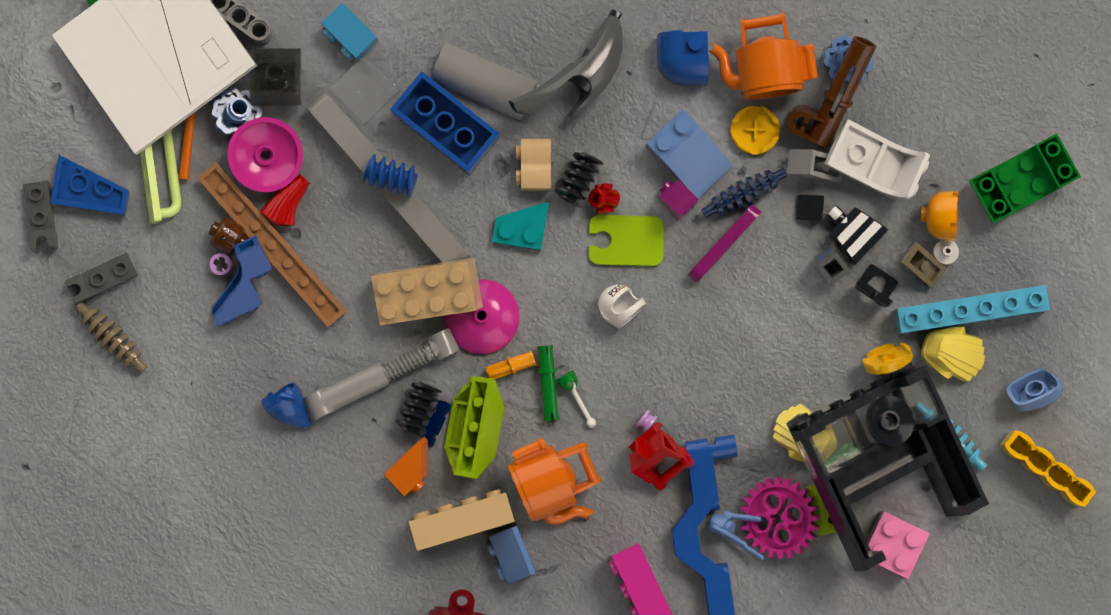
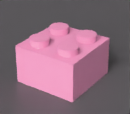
[867,511,930,579]

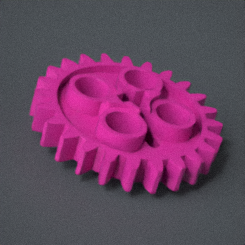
[740,477,821,559]

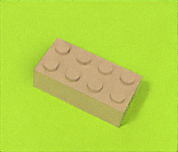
[371,258,483,325]
[409,489,515,551]

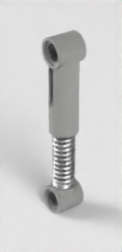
[303,328,460,421]

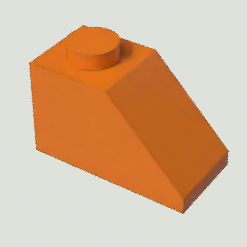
[384,436,428,497]

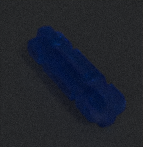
[422,400,451,448]

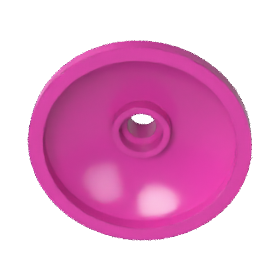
[227,117,303,192]
[445,279,519,354]

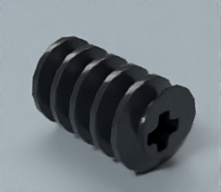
[554,152,604,208]
[395,382,443,437]

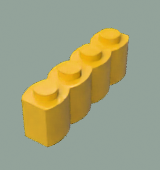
[1000,431,1096,507]

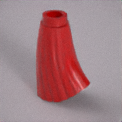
[260,174,310,226]

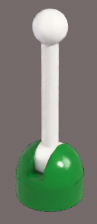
[556,370,596,428]

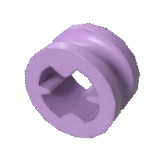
[209,253,233,276]
[635,409,658,434]

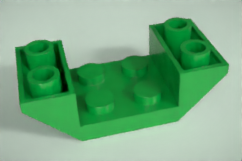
[968,133,1081,224]

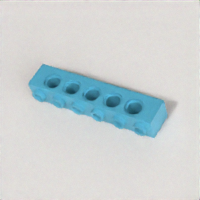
[893,285,1050,335]

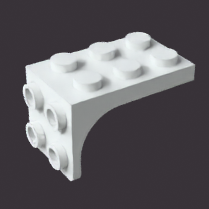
[824,119,930,200]

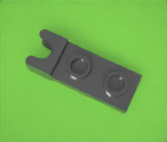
[23,181,58,253]
[64,252,138,305]

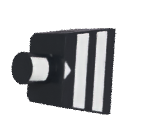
[826,205,889,266]

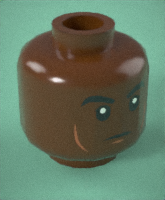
[208,218,247,255]

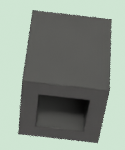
[814,243,851,285]

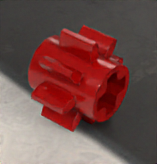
[589,183,620,214]

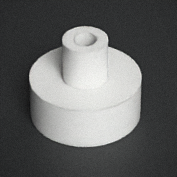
[933,240,959,265]

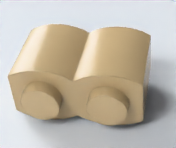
[516,139,551,191]

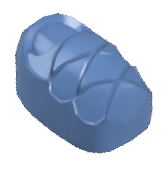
[1007,368,1063,412]

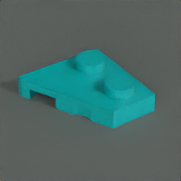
[492,202,549,251]

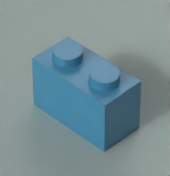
[321,2,379,62]

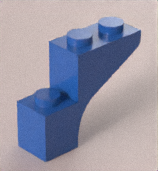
[212,235,272,326]

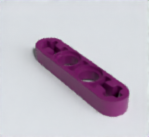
[688,204,762,283]

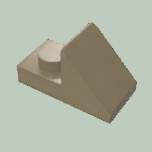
[900,242,947,289]

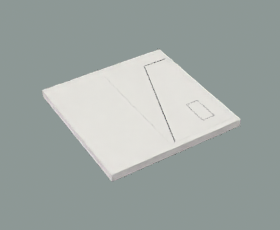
[52,0,257,155]

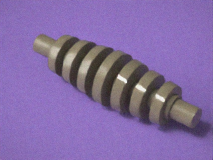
[75,302,148,373]

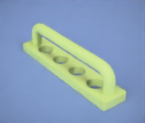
[140,129,181,224]

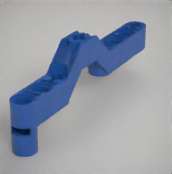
[671,435,738,615]

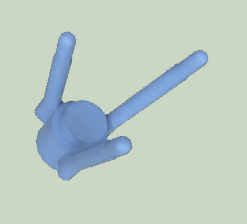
[709,510,764,560]

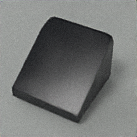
[796,195,824,222]

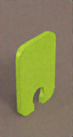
[589,215,664,266]

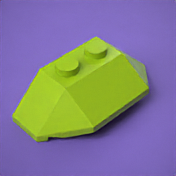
[444,376,505,479]

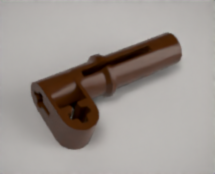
[787,36,877,147]

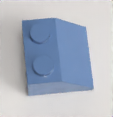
[487,525,536,584]

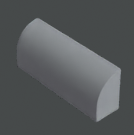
[431,42,537,121]

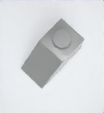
[787,149,842,183]

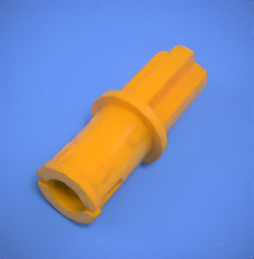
[486,351,536,379]

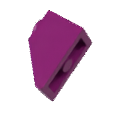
[658,180,699,221]

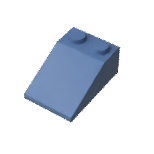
[646,109,733,199]

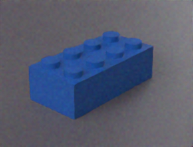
[390,71,500,175]

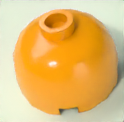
[921,191,959,241]

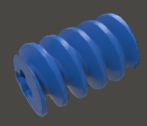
[363,154,418,198]

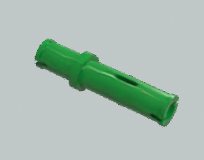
[537,345,559,421]

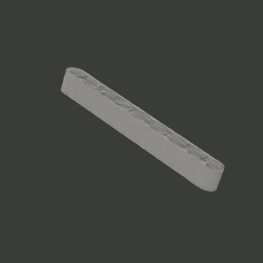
[306,91,470,263]

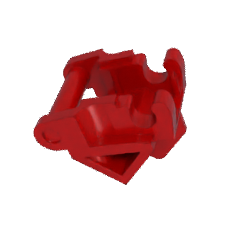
[628,422,694,491]

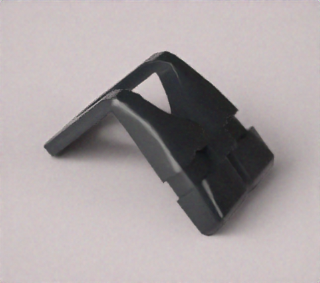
[855,264,898,307]

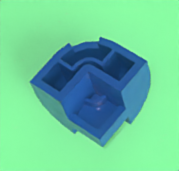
[656,30,709,86]

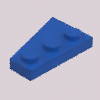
[50,155,130,216]

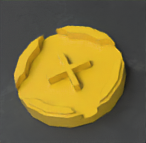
[730,106,780,155]
[862,343,913,375]

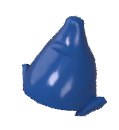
[261,382,311,428]

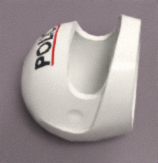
[598,284,646,329]

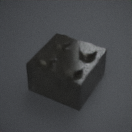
[250,48,302,106]

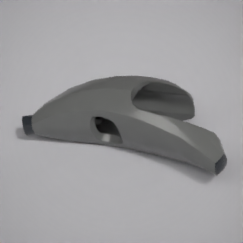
[509,9,623,117]

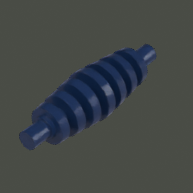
[701,168,788,218]

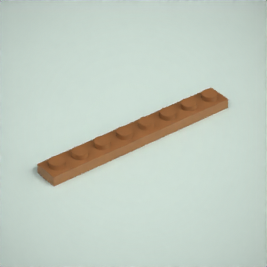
[197,162,347,328]

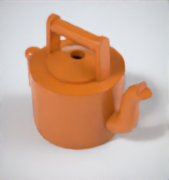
[708,12,818,100]
[508,438,601,525]

